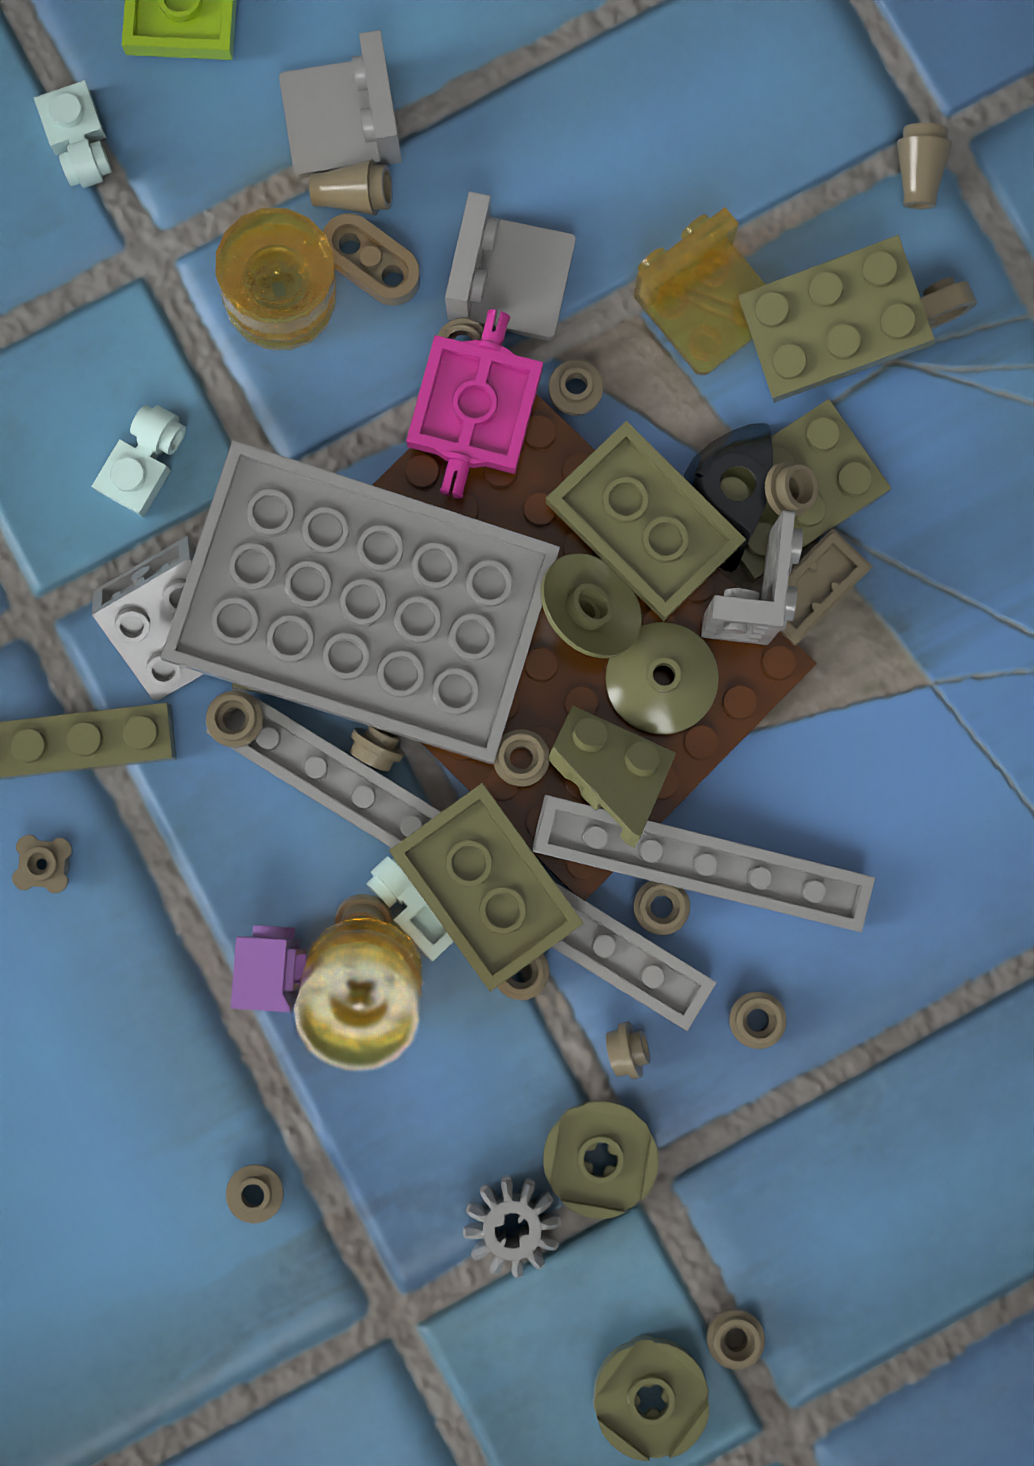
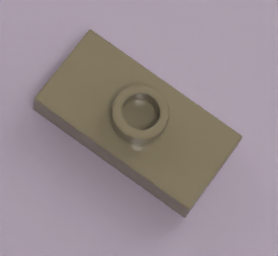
[779,528,873,646]

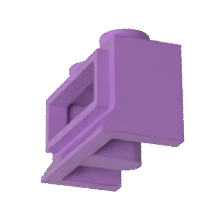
[230,925,307,1012]

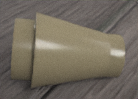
[897,123,952,210]
[309,159,392,216]

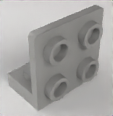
[279,30,402,179]
[445,191,576,341]
[701,510,803,645]
[92,536,203,701]

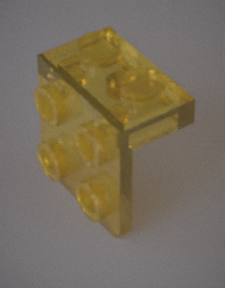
[633,207,766,376]

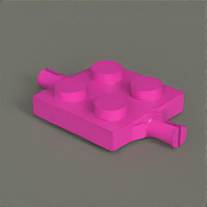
[406,309,543,499]

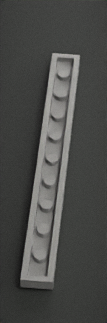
[206,689,717,1031]

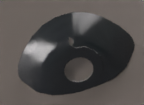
[684,423,773,572]

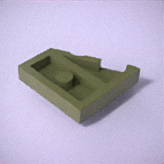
[548,706,676,848]

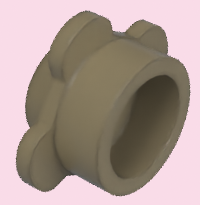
[12,835,73,893]

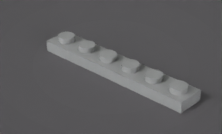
[531,795,875,933]

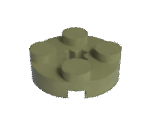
[543,1099,659,1219]
[593,1334,709,1461]

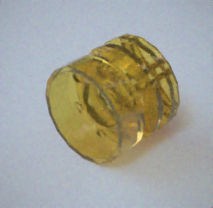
[215,208,336,350]
[294,918,423,1071]

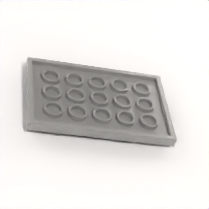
[160,440,560,764]

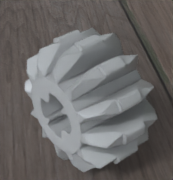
[463,1175,561,1278]

